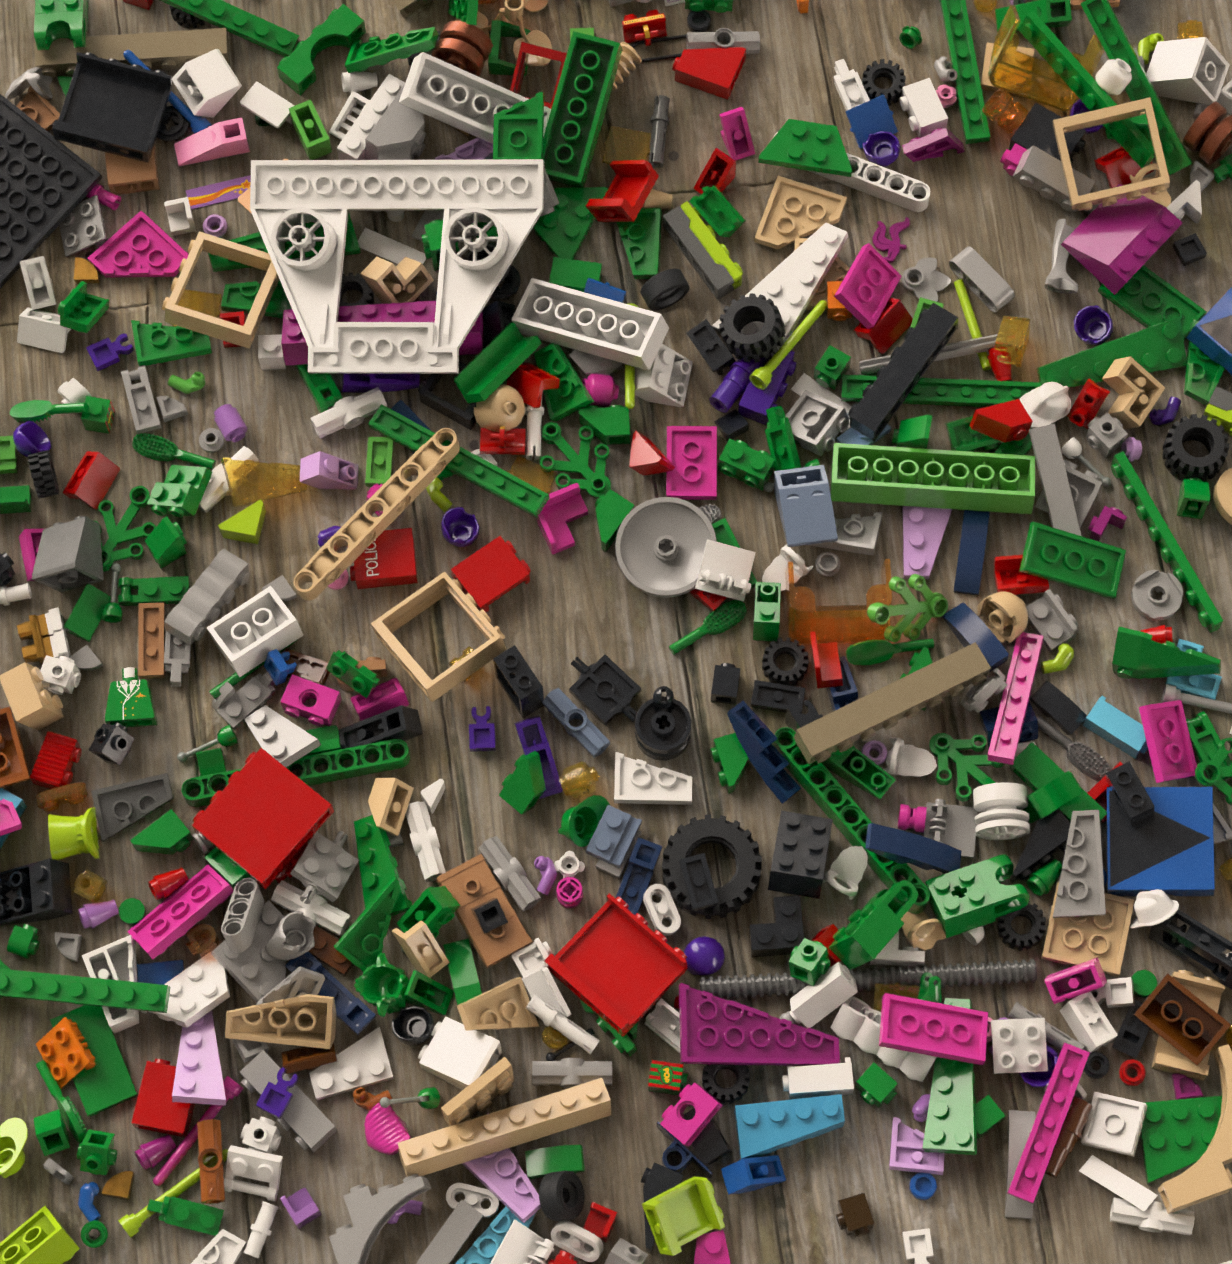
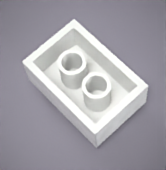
[207,586,303,677]

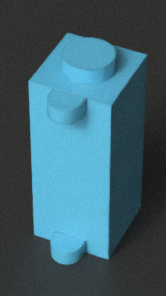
[1083,695,1148,759]

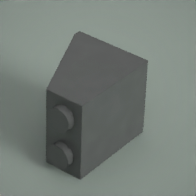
[32,516,104,592]

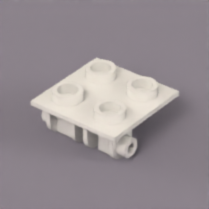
[695,539,756,601]
[991,1018,1048,1074]
[490,1219,555,1264]

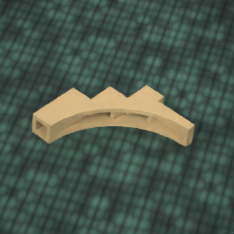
[1158,1044,1232,1214]

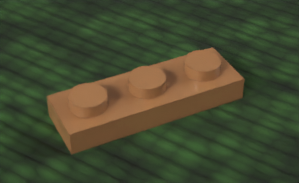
[138,603,165,679]

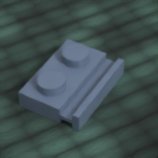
[586,805,642,868]

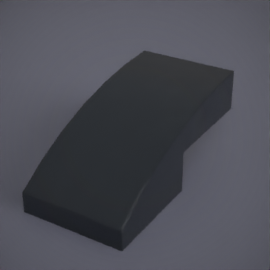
[1030,681,1087,735]
[1112,999,1150,1058]

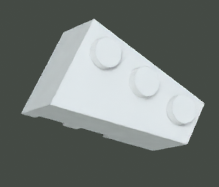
[82,935,139,1034]

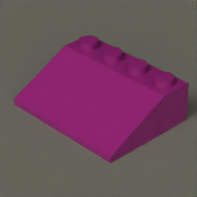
[1061,184,1182,295]

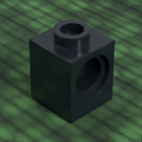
[711,663,741,705]

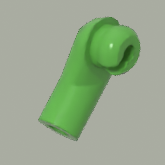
[168,372,205,394]

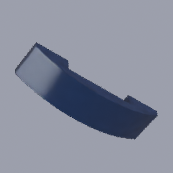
[953,510,990,596]
[615,837,662,915]
[285,952,376,1035]

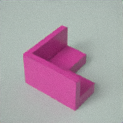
[535,483,588,555]

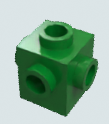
[788,938,830,986]
[77,1129,118,1175]

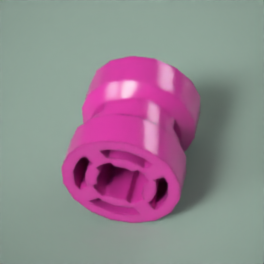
[898,804,927,833]
[556,877,583,908]

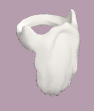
[762,544,813,591]
[883,737,937,777]
[822,846,868,900]

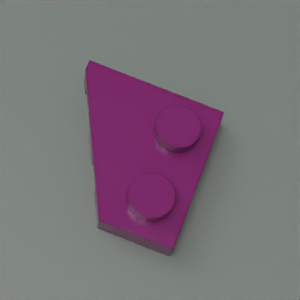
[902,128,965,162]

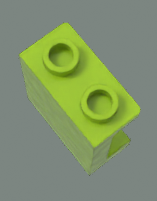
[642,1176,725,1256]

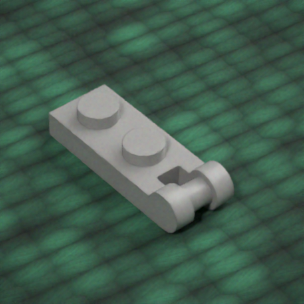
[121,365,161,434]

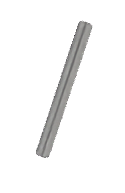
[859,334,1006,375]

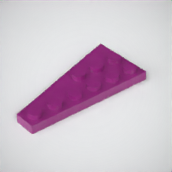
[679,983,840,1066]

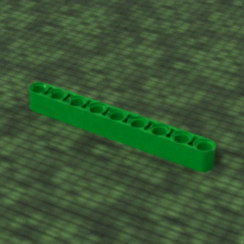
[772,727,930,914]
[181,739,410,807]

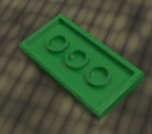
[1098,265,1207,340]
[1020,522,1126,599]
[50,1005,138,1117]

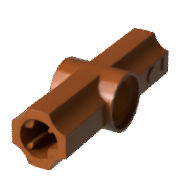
[197,1119,225,1204]

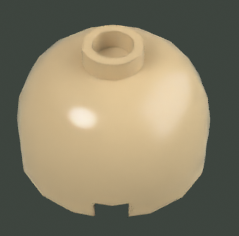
[474,384,525,432]
[977,591,1028,643]

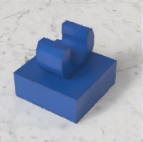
[264,649,297,686]

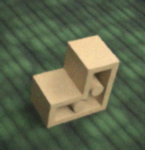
[360,257,434,304]
[1102,356,1165,429]
[0,662,64,731]

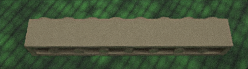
[35,28,230,78]
[794,642,991,764]

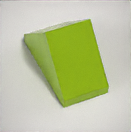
[218,499,266,544]

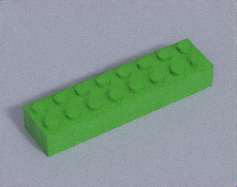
[830,443,1035,514]

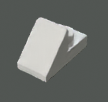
[1166,180,1202,224]
[20,256,56,310]
[870,931,925,968]

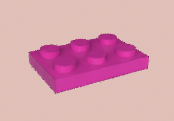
[834,243,902,329]
[666,426,717,500]
[1139,700,1197,783]

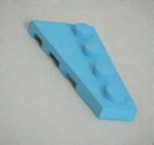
[456,1206,537,1264]

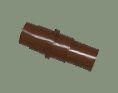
[1045,1096,1093,1178]

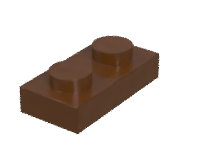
[308,926,354,976]

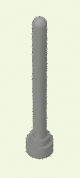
[1161,684,1232,714]

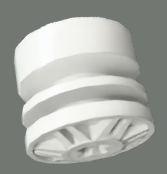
[973,783,1030,840]

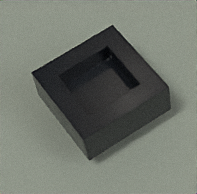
[1173,233,1207,266]

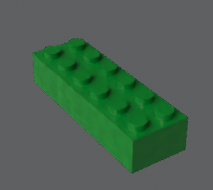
[543,31,623,188]

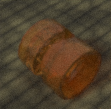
[982,88,1028,134]

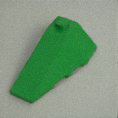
[1112,627,1221,679]

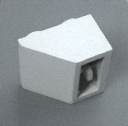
[172,49,242,118]
[635,344,693,407]

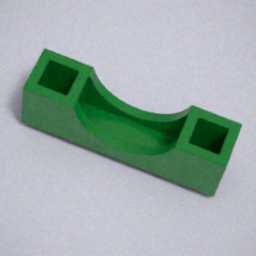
[277,4,366,96]

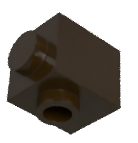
[836,1193,874,1238]

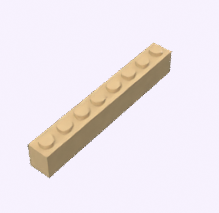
[398,1078,612,1177]

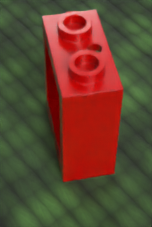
[510,42,567,109]

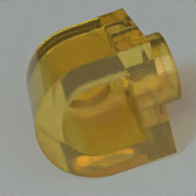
[74,869,108,903]

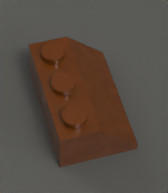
[1134,973,1231,1066]

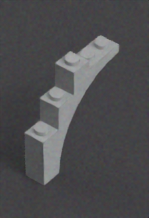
[329,1174,431,1264]

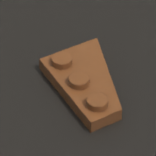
[16,85,60,132]

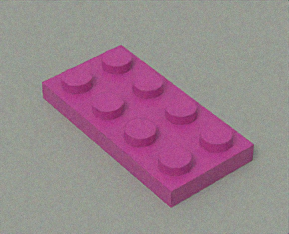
[127,865,234,959]
[879,993,988,1065]

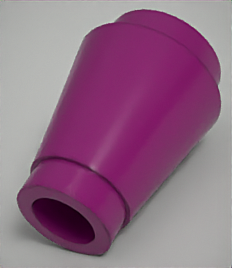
[134,1134,176,1170]

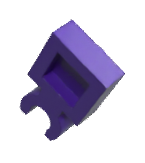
[86,333,134,371]
[469,706,496,752]
[256,1067,298,1119]

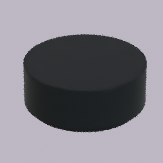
[687,9,711,32]

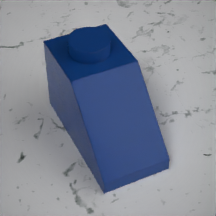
[721,1155,786,1195]

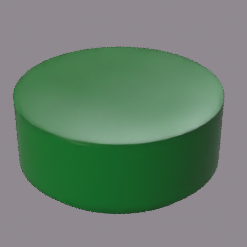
[119,898,146,926]
[1131,970,1157,998]

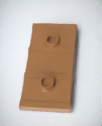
[436,854,533,969]

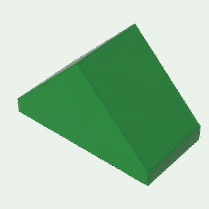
[404,970,454,1015]

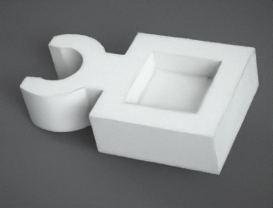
[1090,977,1135,1008]
[902,1229,934,1264]

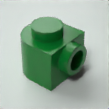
[7,924,40,959]

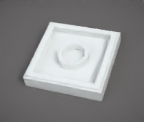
[1081,1092,1147,1157]

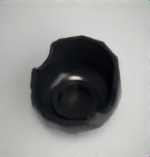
[391,1006,434,1046]

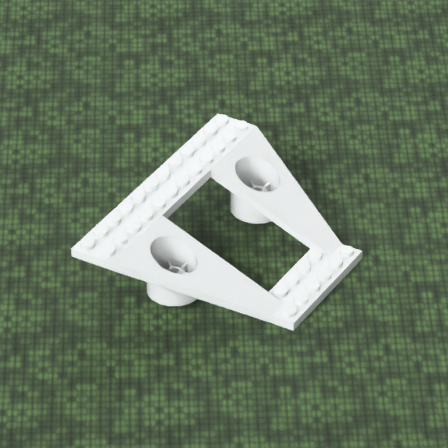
[250,159,544,374]

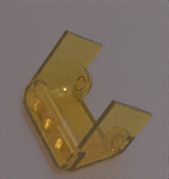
[988,5,1104,111]

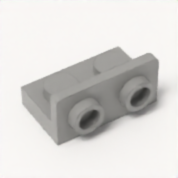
[1026,589,1078,653]

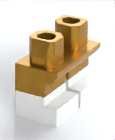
[17,607,71,665]

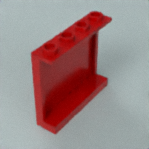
[192,748,334,890]
[544,893,688,1037]

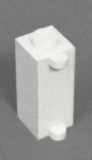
[790,962,858,1028]
[782,1057,854,1099]

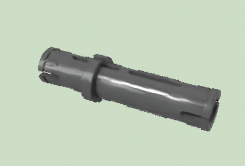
[648,95,670,168]

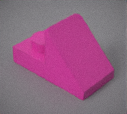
[719,107,755,161]

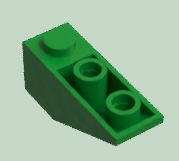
[995,0,1072,33]
[821,746,896,800]

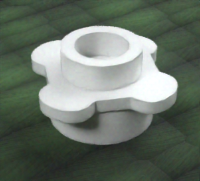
[554,851,585,878]

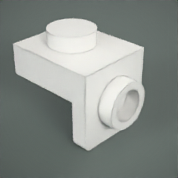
[511,938,553,978]

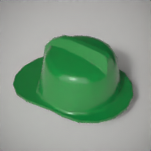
[558,795,610,847]

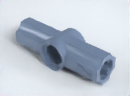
[542,688,610,758]

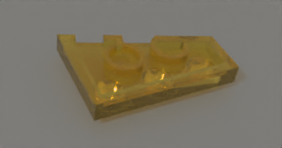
[221,458,307,508]

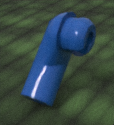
[78,1182,101,1221]

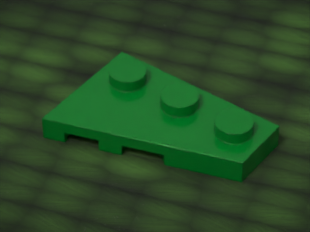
[131,320,212,366]

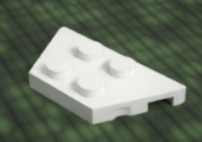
[141,946,230,1028]

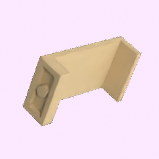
[1152,970,1226,1081]

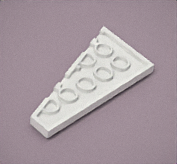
[712,223,848,357]

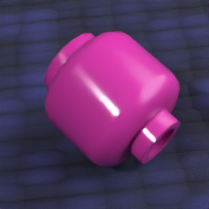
[582,373,619,407]

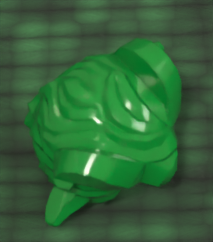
[354,953,409,1017]

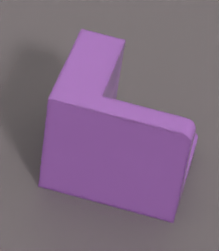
[280,1188,322,1229]

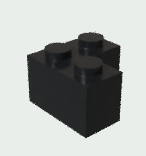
[749,895,804,958]

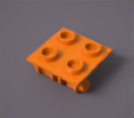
[36,1017,96,1089]

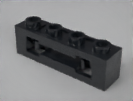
[1149,909,1232,990]

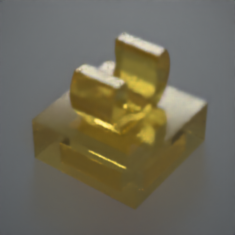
[1177,20,1204,40]

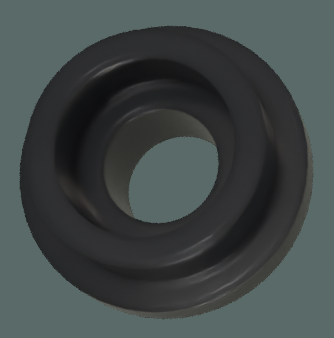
[1084,1052,1110,1079]

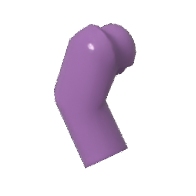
[534,856,557,896]

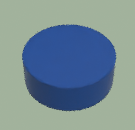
[909,1173,937,1200]

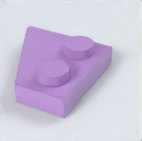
[889,1117,945,1175]

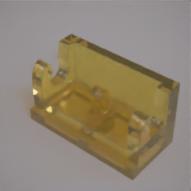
[995,316,1031,367]

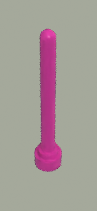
[153,1076,244,1186]

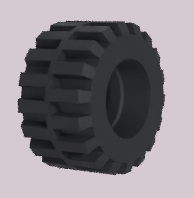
[719,293,786,363]
[1162,414,1229,482]

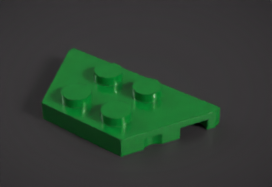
[493,92,544,160]
[758,119,852,177]
[534,187,609,260]

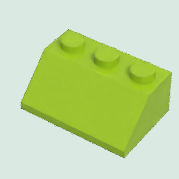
[0,1206,80,1264]

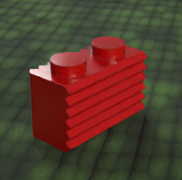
[30,731,82,793]

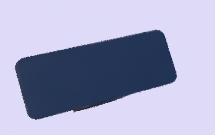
[657,1122,712,1178]

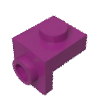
[1088,506,1127,541]

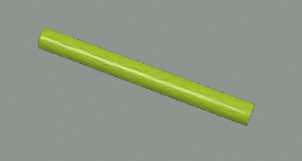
[954,279,991,371]

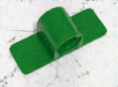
[1022,771,1083,823]

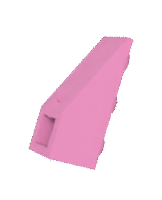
[174,118,250,167]

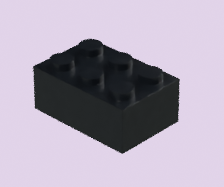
[768,810,833,899]

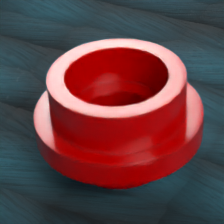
[1119,1059,1146,1086]

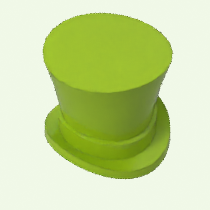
[48,807,100,861]

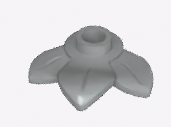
[902,258,951,302]

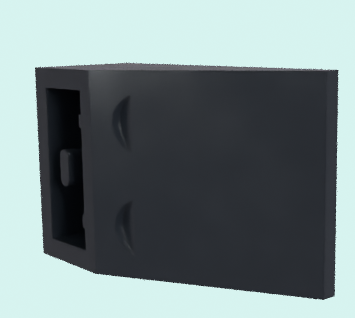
[0,858,73,926]

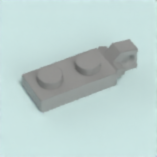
[164,631,191,687]
[216,672,275,730]

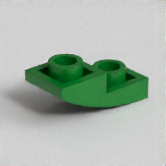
[525,1144,585,1180]

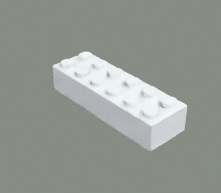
[399,52,551,144]
[511,278,669,371]

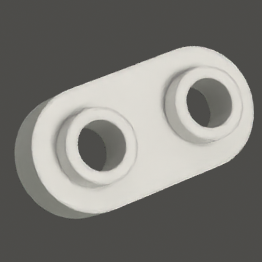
[643,884,681,936]
[446,1183,499,1218]
[551,1220,604,1262]

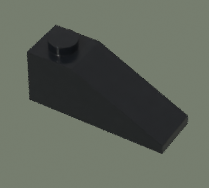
[338,705,423,749]
[641,1162,684,1254]

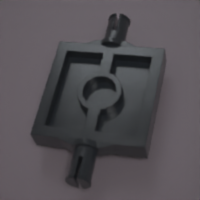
[569,655,641,726]

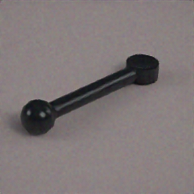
[546,1028,595,1061]

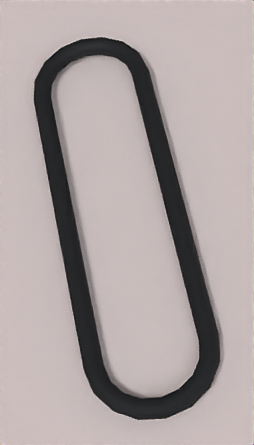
[631,34,687,62]

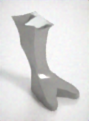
[1044,219,1078,293]

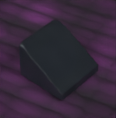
[714,409,749,442]
[471,898,508,934]

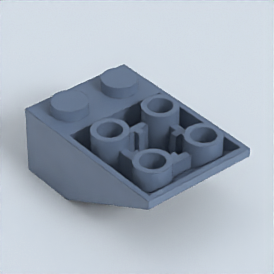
[774,465,838,547]

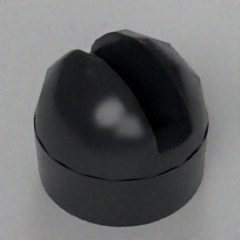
[653,686,674,709]

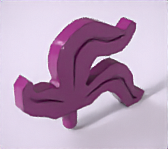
[872,217,910,263]

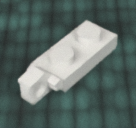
[833,59,869,110]

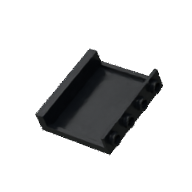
[52,52,172,163]

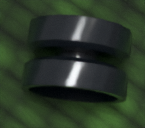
[635,696,692,761]

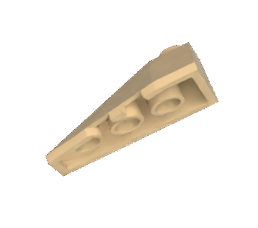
[225,994,337,1049]

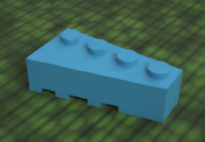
[734,1094,845,1160]

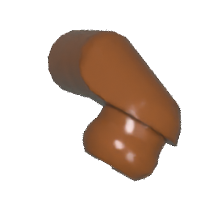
[353,1087,392,1111]

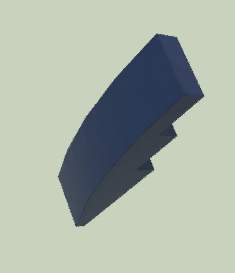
[727,701,801,804]
[865,823,962,874]

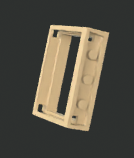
[1053,97,1170,211]
[162,231,279,349]
[371,571,507,702]

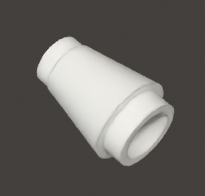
[341,71,378,94]

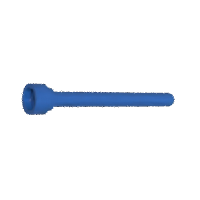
[123,50,212,134]

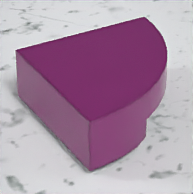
[1171,1073,1203,1100]

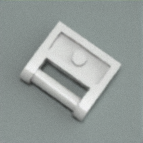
[224,1145,283,1202]

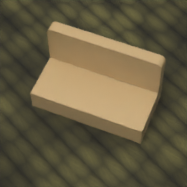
[392,921,449,978]

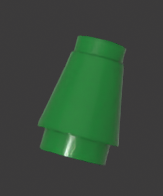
[1027,859,1062,896]

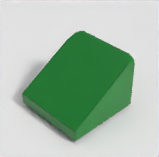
[196,748,226,776]

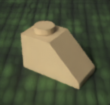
[368,778,414,836]

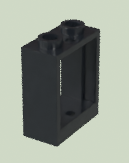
[418,361,477,430]
[493,645,544,718]

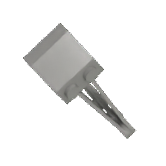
[365,85,426,222]

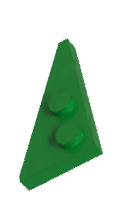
[334,876,399,972]

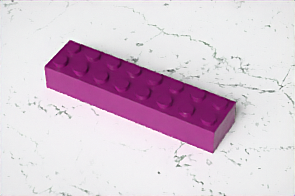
[281,301,483,366]

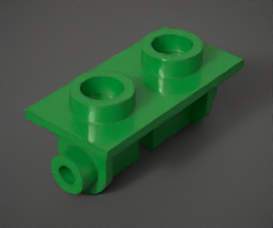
[326,650,380,699]

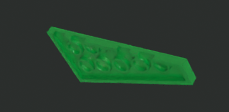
[1140,1096,1222,1184]

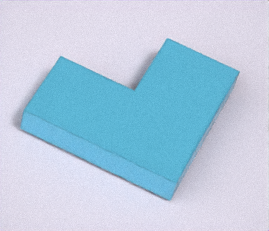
[1165,639,1222,700]

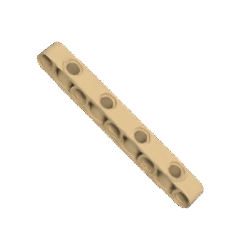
[293,428,460,601]

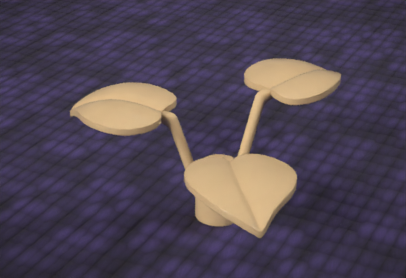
[454,0,552,66]

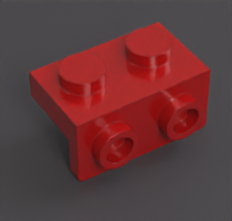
[994,555,1049,595]

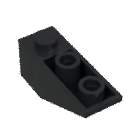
[1010,808,1070,883]

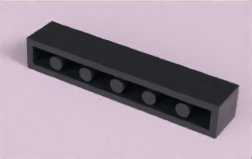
[848,303,958,442]

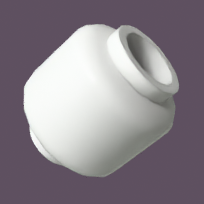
[1095,59,1132,95]

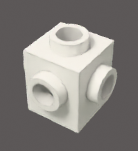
[40,655,81,695]
[240,1117,281,1154]

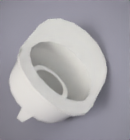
[1020,382,1071,428]
[1130,889,1179,929]

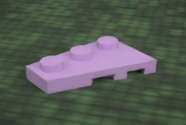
[902,506,952,579]

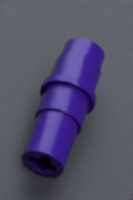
[709,357,769,413]

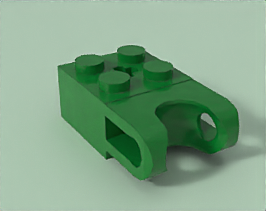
[34,0,89,51]
[925,854,1030,938]
[828,880,918,970]

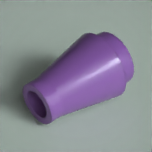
[78,899,119,929]

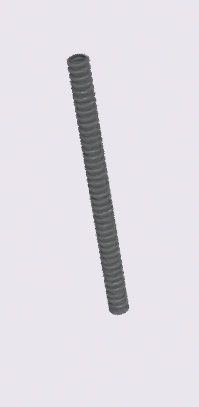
[700,959,1037,999]

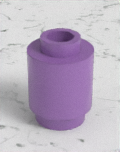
[214,404,248,442]

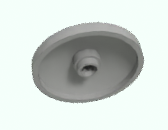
[615,497,716,598]

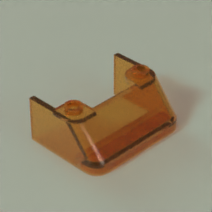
[785,559,892,645]

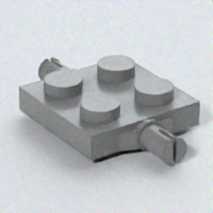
[290,831,359,904]

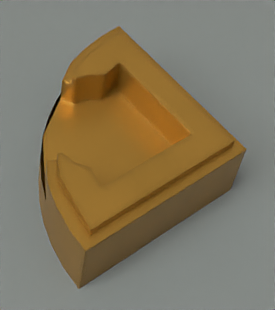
[74,257,100,283]
[102,1171,135,1199]

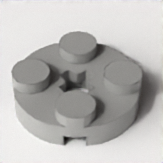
[1131,570,1183,622]
[960,668,1007,713]

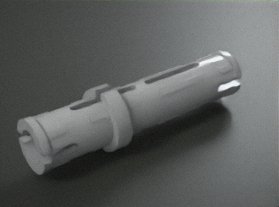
[1008,1002,1084,1050]

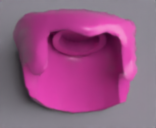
[365,1103,411,1155]

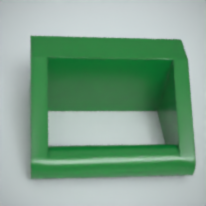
[488,20,531,76]

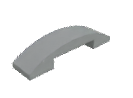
[1005,1110,1036,1219]

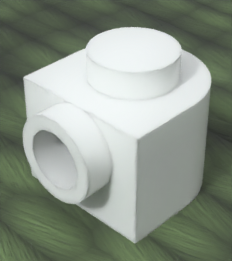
[57,378,92,404]

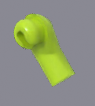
[1138,33,1164,65]
[426,477,453,513]
[1041,643,1074,674]

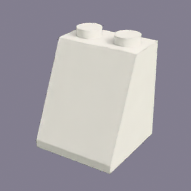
[1146,37,1230,105]
[418,1017,502,1090]

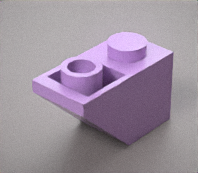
[300,451,359,489]

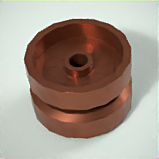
[431,21,493,77]
[1182,101,1232,165]

